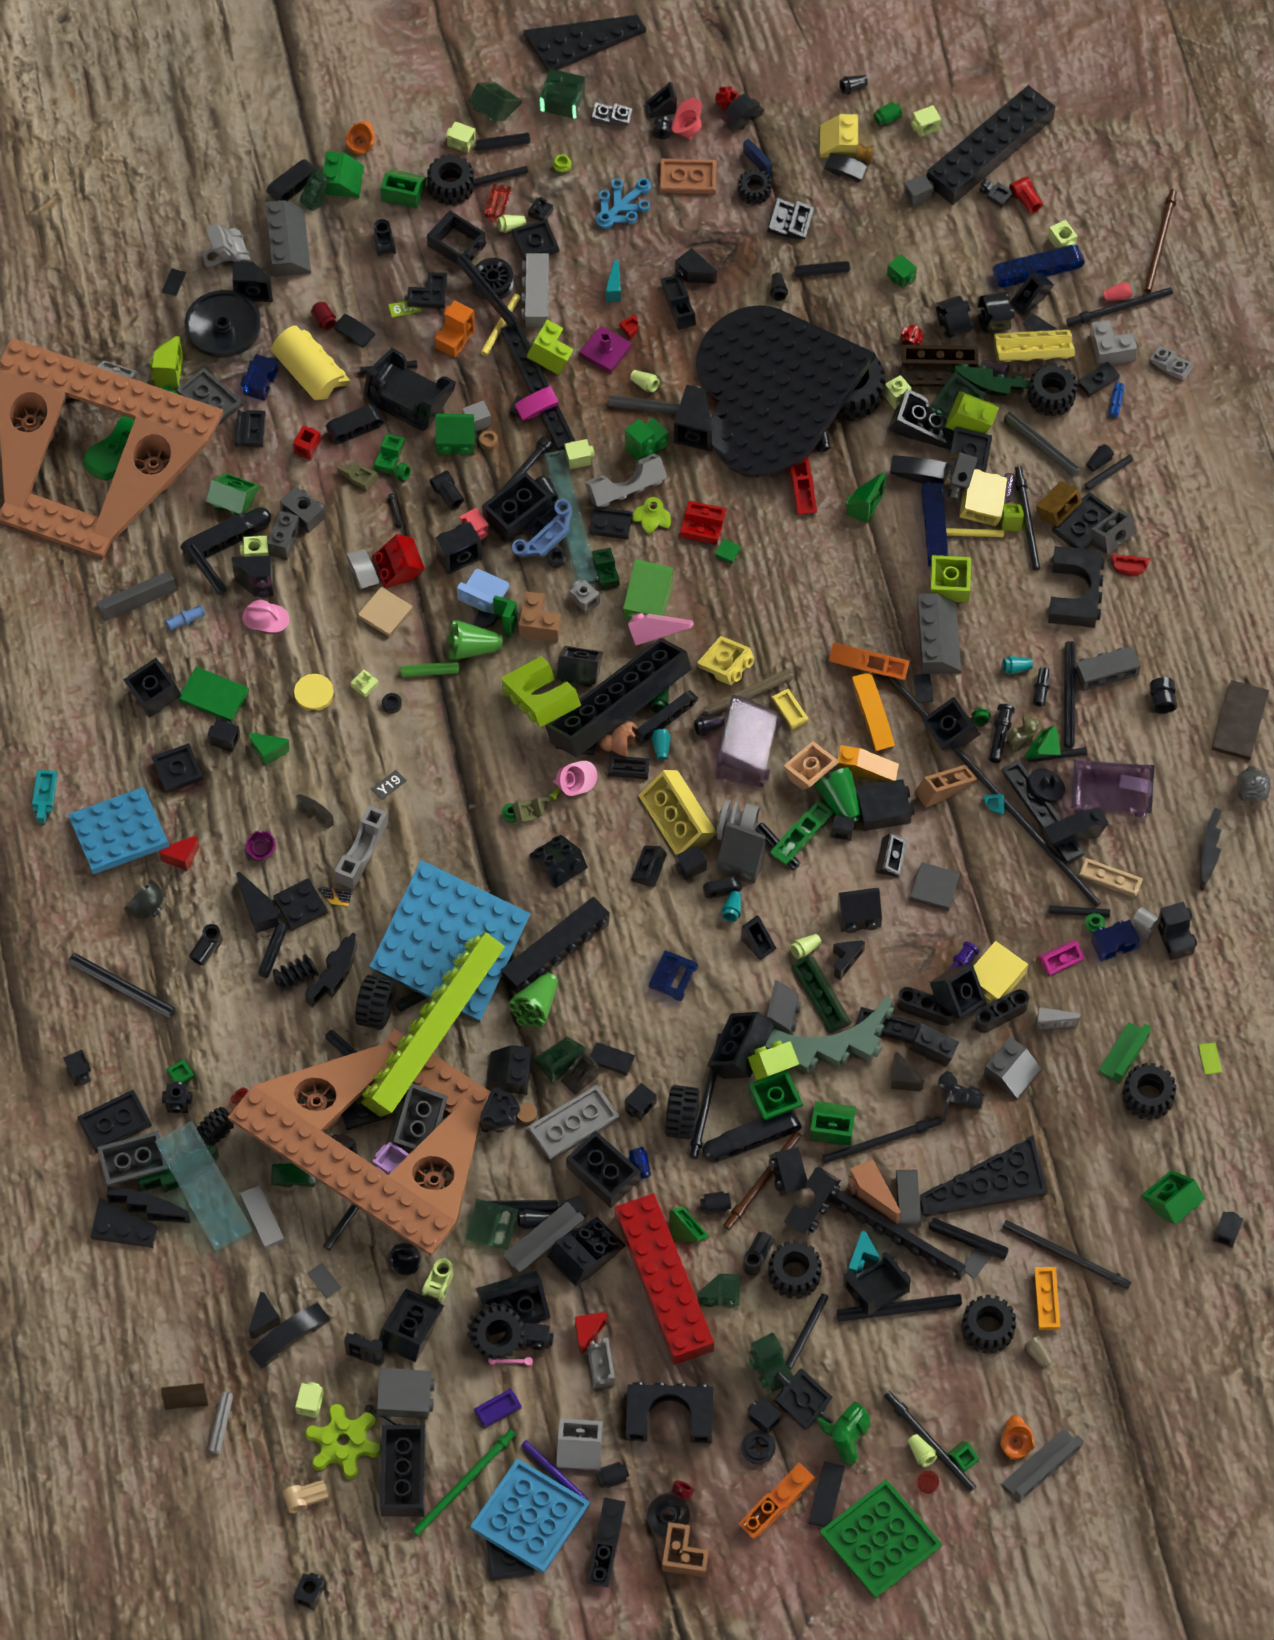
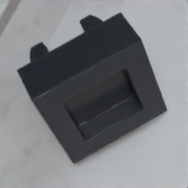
[528,197,553,221]

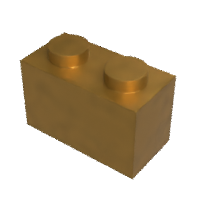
[1036,481,1082,527]

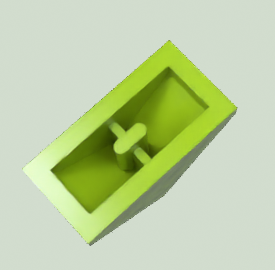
[1002,504,1024,531]

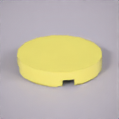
[294,674,334,711]

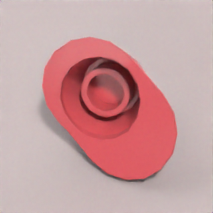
[672,98,702,140]

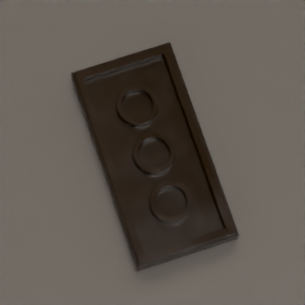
[1212,680,1270,760]

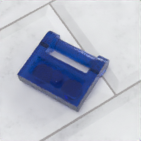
[649,950,699,1001]

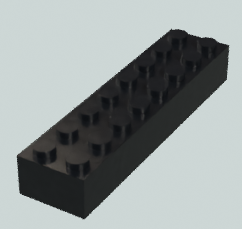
[926,85,1055,205]
[545,638,692,758]

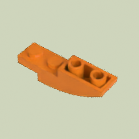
[829,642,910,680]
[738,1462,816,1539]

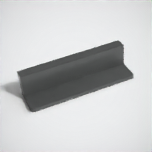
[96,571,177,621]
[504,1202,585,1274]
[1003,1429,1084,1502]

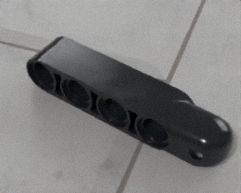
[180,507,271,564]
[702,1110,802,1163]

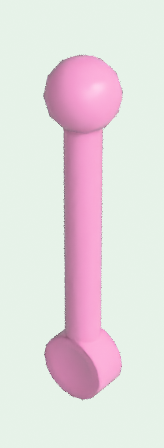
[488,1357,533,1366]

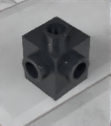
[162,1082,193,1113]

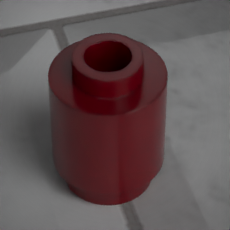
[311,302,337,330]

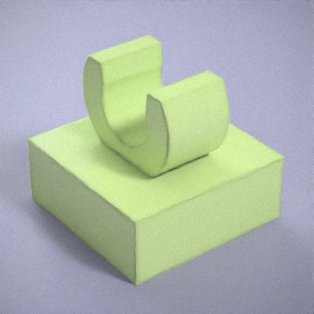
[350,670,379,698]

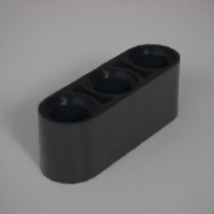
[266,159,319,201]
[325,404,384,444]
[897,987,954,1026]
[975,989,1029,1033]

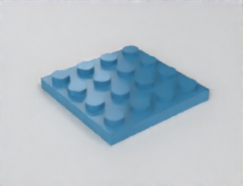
[68,787,169,874]
[470,1458,590,1575]

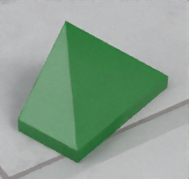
[1025,725,1061,759]
[669,1206,709,1243]

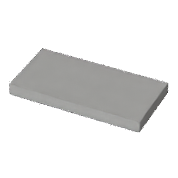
[527,1085,620,1162]

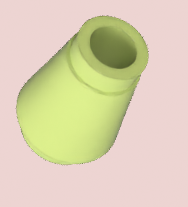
[497,215,526,233]
[630,370,659,392]
[790,934,821,959]
[908,1434,937,1467]

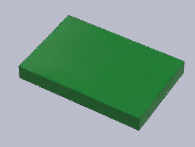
[178,666,249,723]

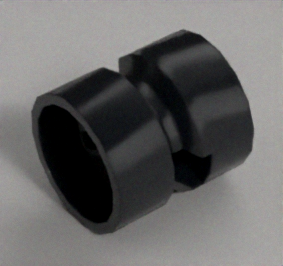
[1149,677,1177,714]

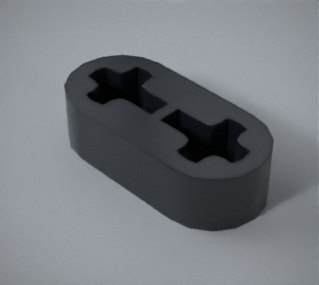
[703,877,742,898]

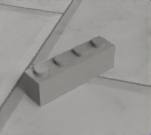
[522,253,549,327]

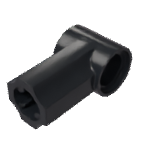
[430,470,464,509]
[189,924,223,966]
[743,1232,775,1276]

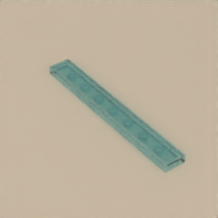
[545,450,598,584]

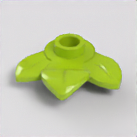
[633,497,671,535]

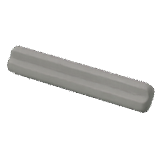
[209,1392,233,1454]

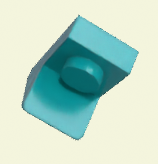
[848,1231,879,1275]

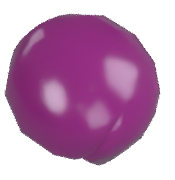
[245,831,276,861]

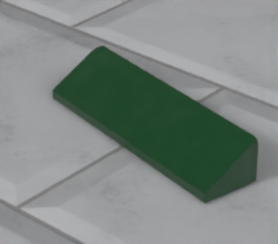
[792,955,852,1033]

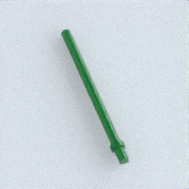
[412,1429,516,1536]

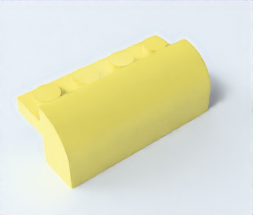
[270,325,351,400]

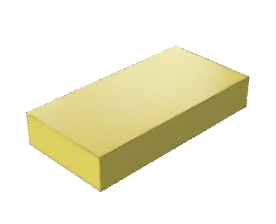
[771,689,808,730]

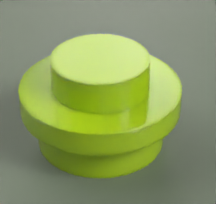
[553,154,571,173]

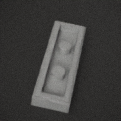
[240,1185,285,1249]

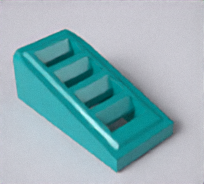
[605,260,621,302]

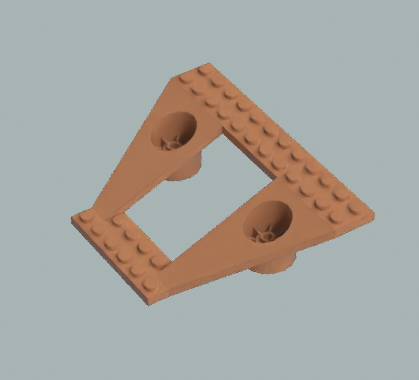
[0,338,224,559]
[228,1029,490,1257]

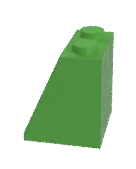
[623,559,673,621]

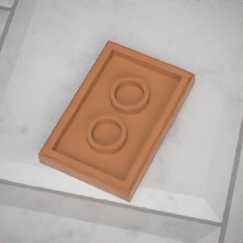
[660,159,716,194]

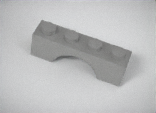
[585,454,667,507]
[334,805,388,889]

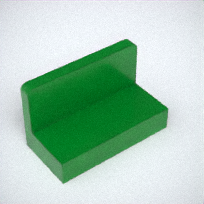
[493,595,517,637]

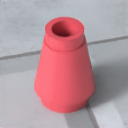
[1103,282,1132,302]

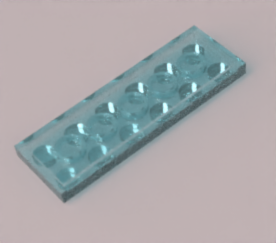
[155,1121,253,1252]

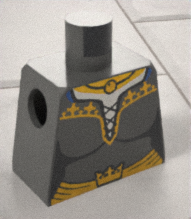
[943,452,978,500]

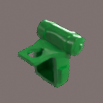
[817,1401,870,1465]

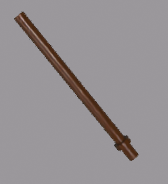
[1144,189,1177,293]

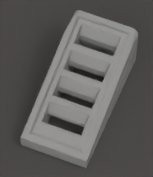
[1036,1007,1080,1030]

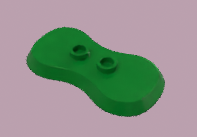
[82,416,135,480]

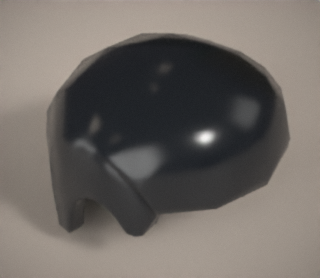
[389,1242,421,1276]

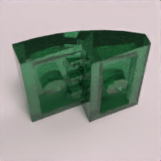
[465,1198,518,1250]

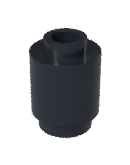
[700,1191,731,1215]
[596,1461,629,1489]

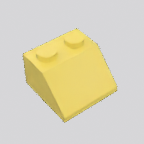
[820,114,858,158]

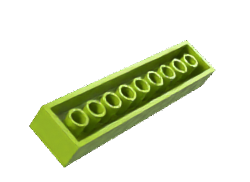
[360,932,505,1117]

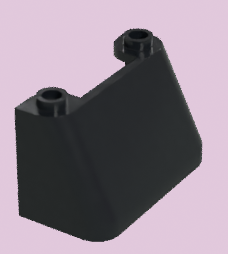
[364,348,456,431]

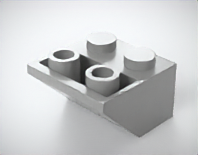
[557,1418,603,1471]

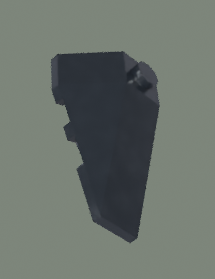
[888,388,954,450]

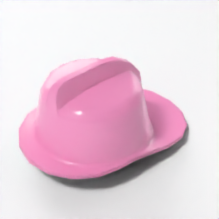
[242,600,289,633]
[553,761,597,796]

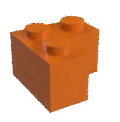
[434,300,475,358]

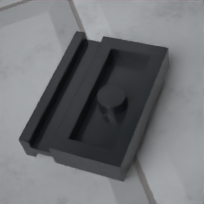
[235,410,266,447]
[590,507,633,539]

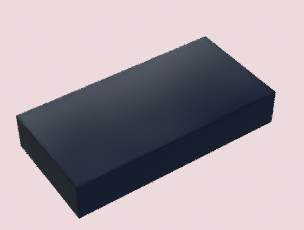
[743,139,772,175]

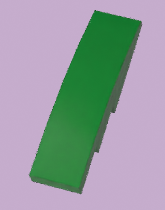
[770,800,834,865]

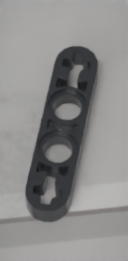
[634,690,698,744]

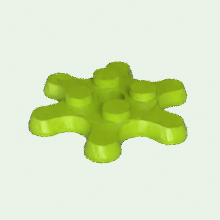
[305,1404,381,1480]

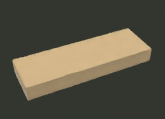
[1078,858,1143,898]

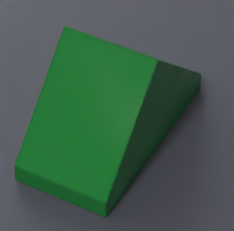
[249,732,290,765]

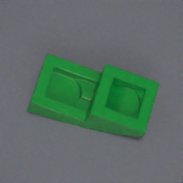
[374,434,405,475]

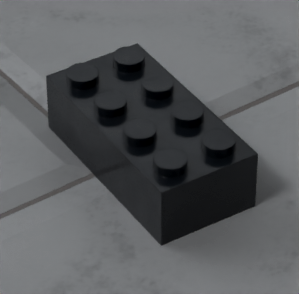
[380,1425,426,1517]

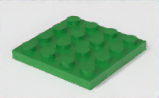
[819,1479,943,1600]

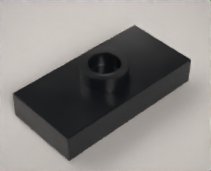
[1077,362,1120,397]
[342,1103,387,1130]

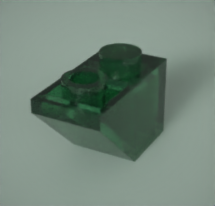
[697,1274,741,1308]

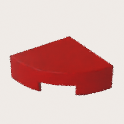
[619,315,638,340]

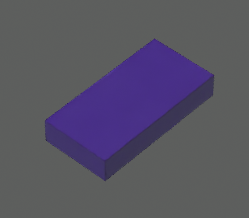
[474,1389,522,1429]

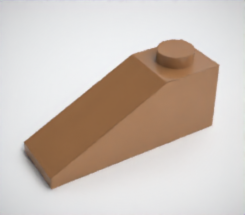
[914,765,977,807]

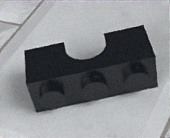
[784,1167,841,1235]

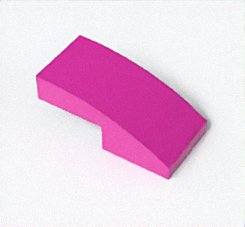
[514,386,559,421]

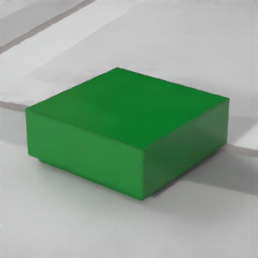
[715,539,741,564]
[166,1059,195,1084]

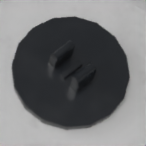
[1028,769,1065,802]

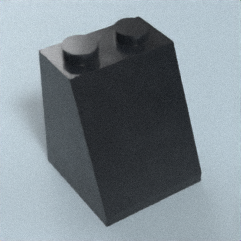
[674,385,712,452]

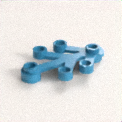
[596,178,651,229]

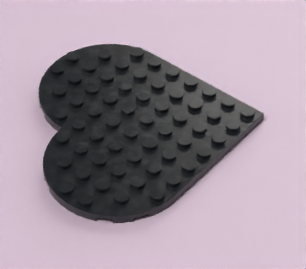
[696,305,876,478]

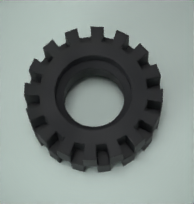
[738,169,771,205]
[196,1107,234,1146]

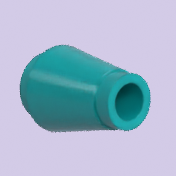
[1002,656,1033,675]
[651,729,671,760]
[721,891,742,922]

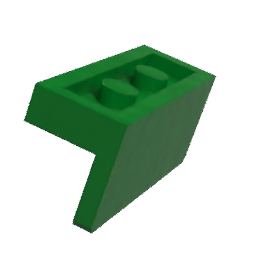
[1099,1023,1152,1084]

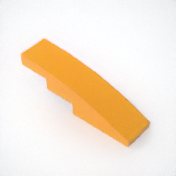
[851,672,895,752]

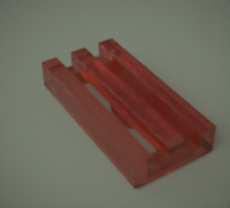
[485,183,512,220]

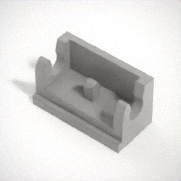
[587,1338,615,1389]

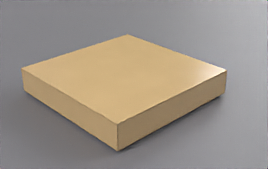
[358,587,413,637]

